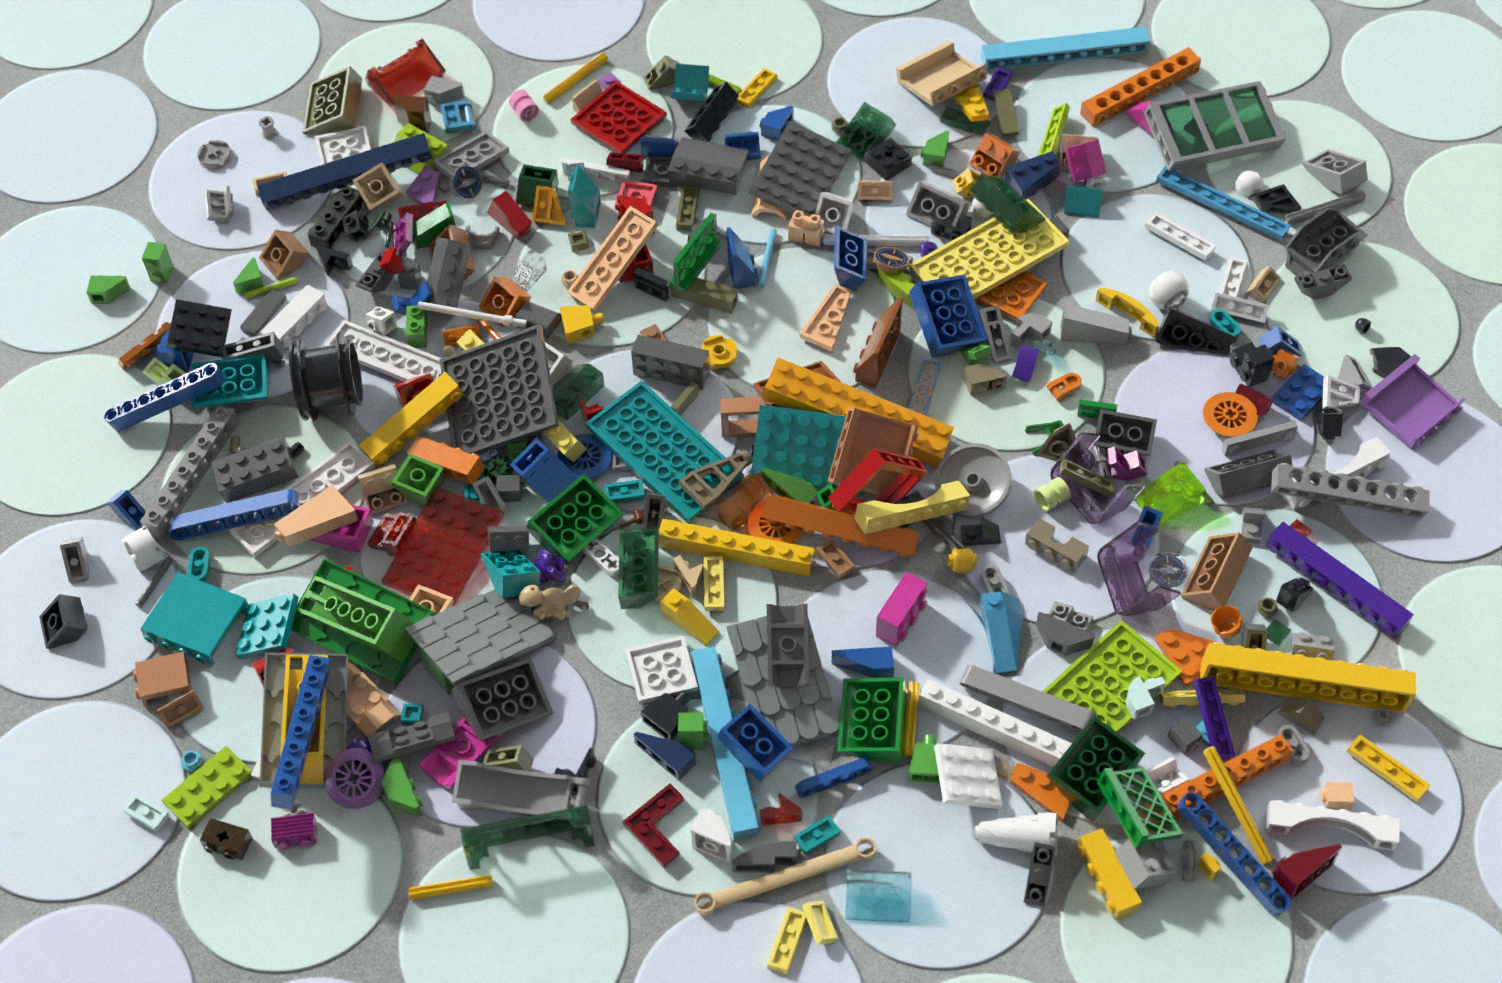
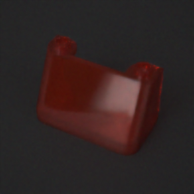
[365,38,446,107]

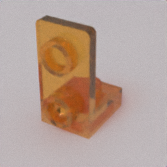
[735,472,771,503]

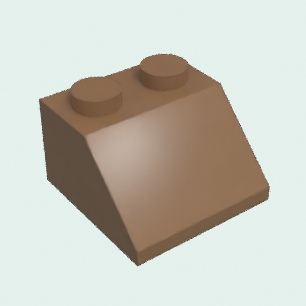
[259,230,309,280]

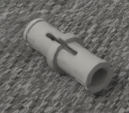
[1091,446,1111,480]

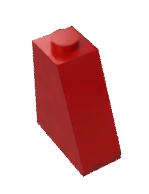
[487,191,533,238]

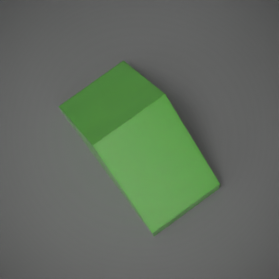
[233,257,264,295]

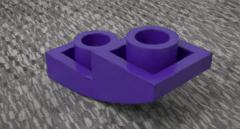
[1012,344,1039,383]

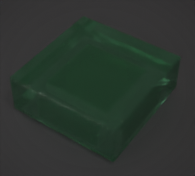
[1266,619,1291,646]

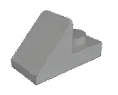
[1241,507,1265,543]

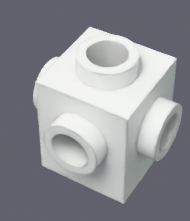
[366,307,397,336]

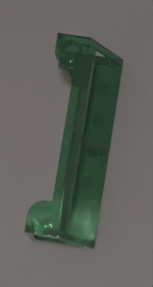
[460,804,595,870]

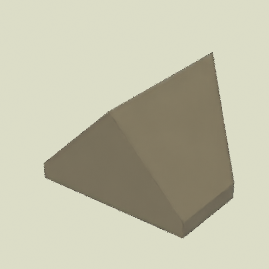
[1035,423,1083,463]

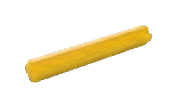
[903,681,920,757]
[408,875,493,900]

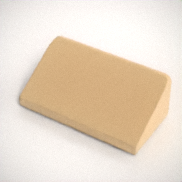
[572,79,603,113]
[1245,266,1282,302]

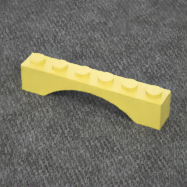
[854,481,970,534]

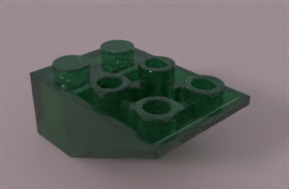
[836,101,896,161]

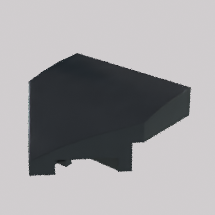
[1370,347,1411,378]

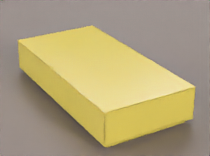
[802,901,838,945]

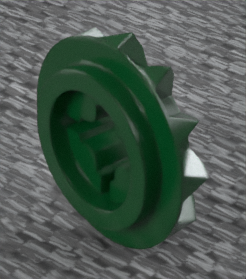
[484,455,513,484]

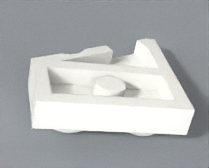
[1322,375,1360,410]

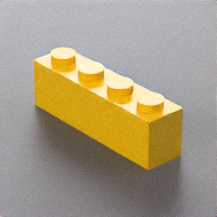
[1076,828,1142,919]

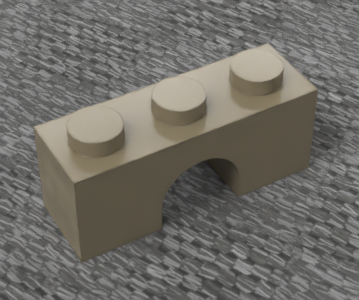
[1025,518,1089,572]

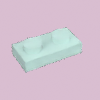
[122,793,170,832]

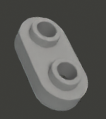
[980,564,1008,594]
[1277,725,1310,764]

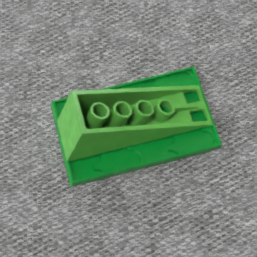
[291,558,436,684]

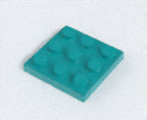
[235,593,299,659]

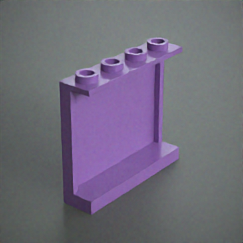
[1360,354,1465,449]

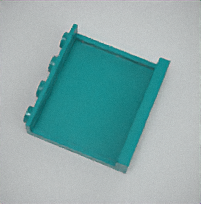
[140,572,248,665]

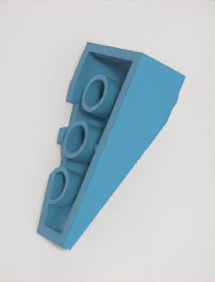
[980,591,1023,675]

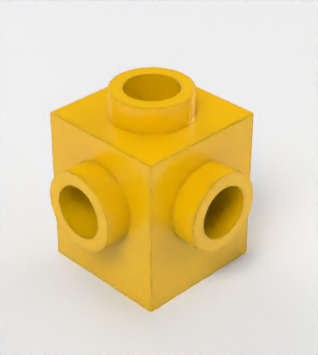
[953,168,984,199]

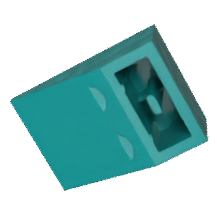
[568,165,601,228]
[481,550,540,598]

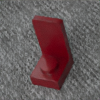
[1235,384,1274,417]

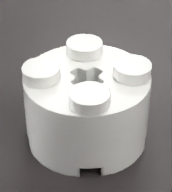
[121,526,165,572]

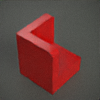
[379,247,405,275]
[580,401,604,422]

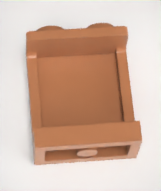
[133,652,192,706]

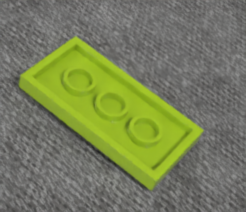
[161,746,252,829]

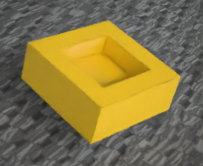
[1197,852,1221,881]

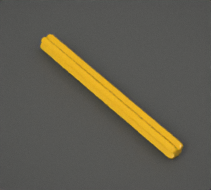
[1203,746,1273,864]

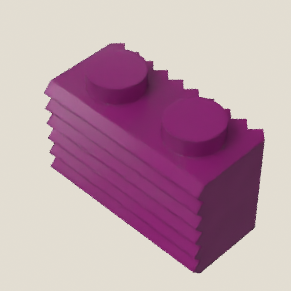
[271,813,317,850]

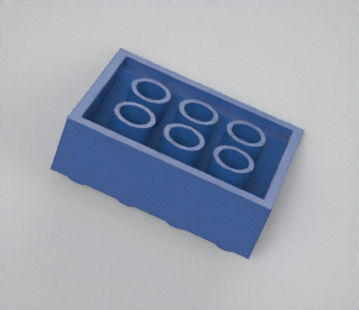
[909,275,988,358]

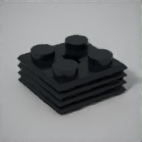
[865,138,912,180]

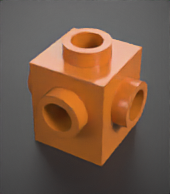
[1271,349,1299,379]

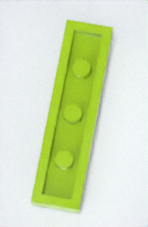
[1038,103,1070,156]

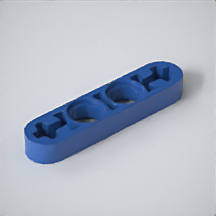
[795,757,873,798]

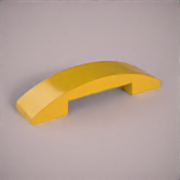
[1095,287,1159,338]

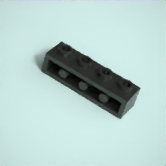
[307,185,364,249]

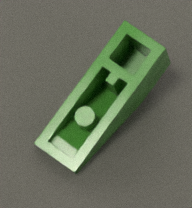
[756,468,818,504]

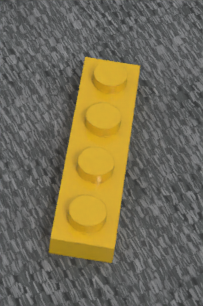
[1347,734,1430,802]

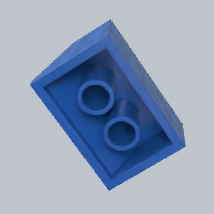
[834,226,867,291]

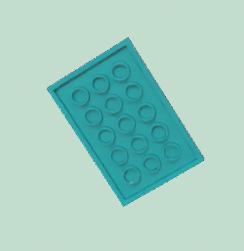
[750,405,865,496]

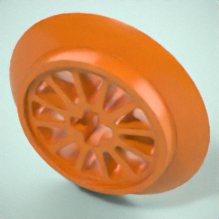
[1203,392,1258,437]
[748,502,803,544]

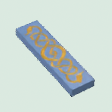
[908,359,941,416]

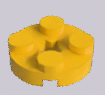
[701,335,737,370]

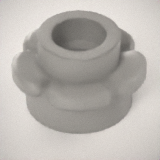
[1372,707,1393,727]

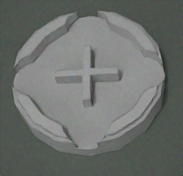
[197,140,232,169]

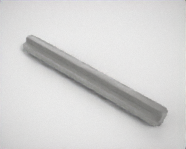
[1285,191,1366,224]

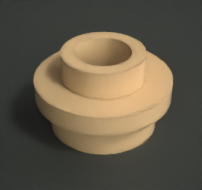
[561,270,578,287]

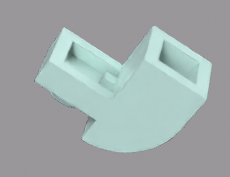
[1126,677,1166,720]

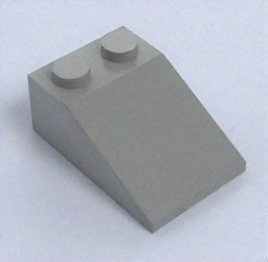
[1303,149,1368,194]

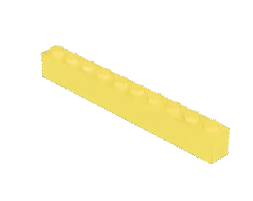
[457,329,586,462]

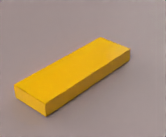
[736,68,778,109]

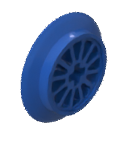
[557,434,612,478]

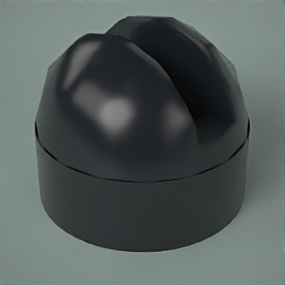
[1355,318,1371,334]

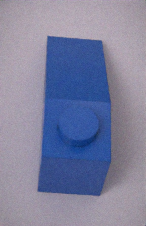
[831,646,894,678]

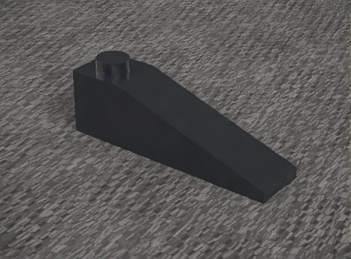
[1155,305,1238,355]

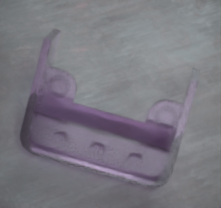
[1050,432,1145,524]
[1097,522,1181,616]

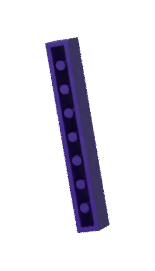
[1266,521,1414,639]

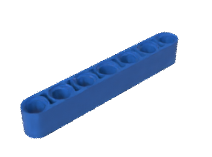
[103,363,227,431]
[169,489,299,541]
[1177,792,1291,916]

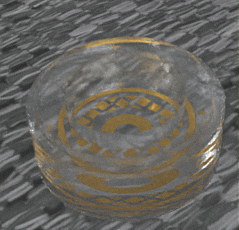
[995,756,1015,778]

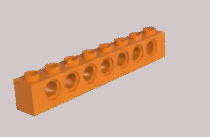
[1080,47,1201,127]
[1138,734,1294,833]

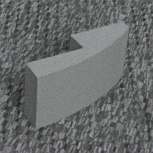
[1049,601,1094,630]

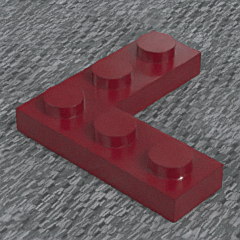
[622,783,684,868]

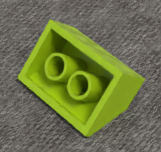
[394,123,449,174]

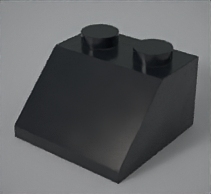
[39,594,87,649]

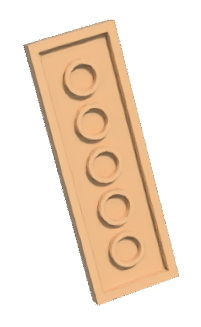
[567,206,659,311]

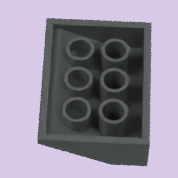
[668,137,749,195]
[452,658,554,741]

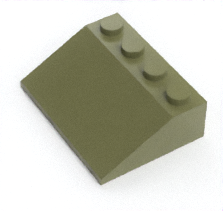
[302,66,363,135]

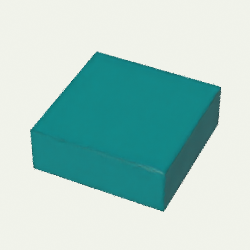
[400,703,424,725]

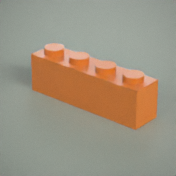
[406,436,485,485]

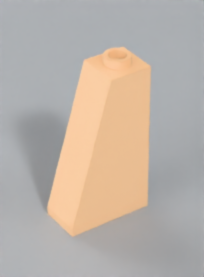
[274,485,358,547]

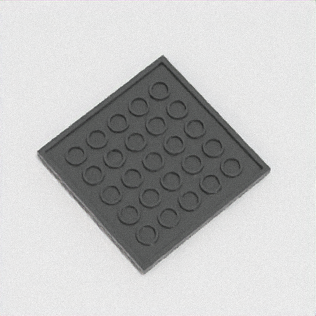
[440,324,559,454]

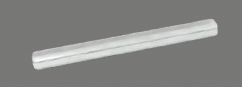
[823,235,929,246]

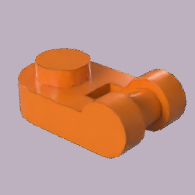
[1047,373,1082,401]

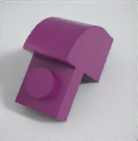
[1107,446,1148,480]

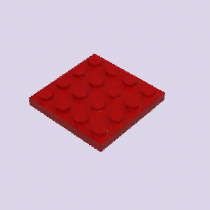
[571,81,667,153]

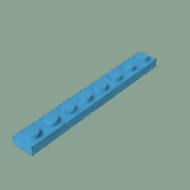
[1156,166,1291,241]

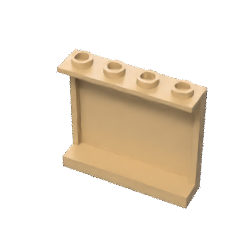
[896,40,987,107]

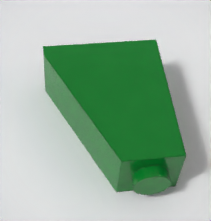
[412,202,455,249]

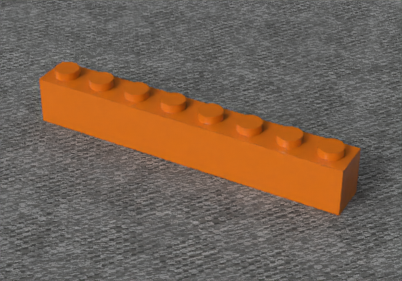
[762,494,920,558]

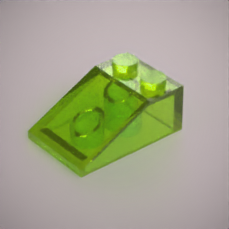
[1133,462,1206,525]

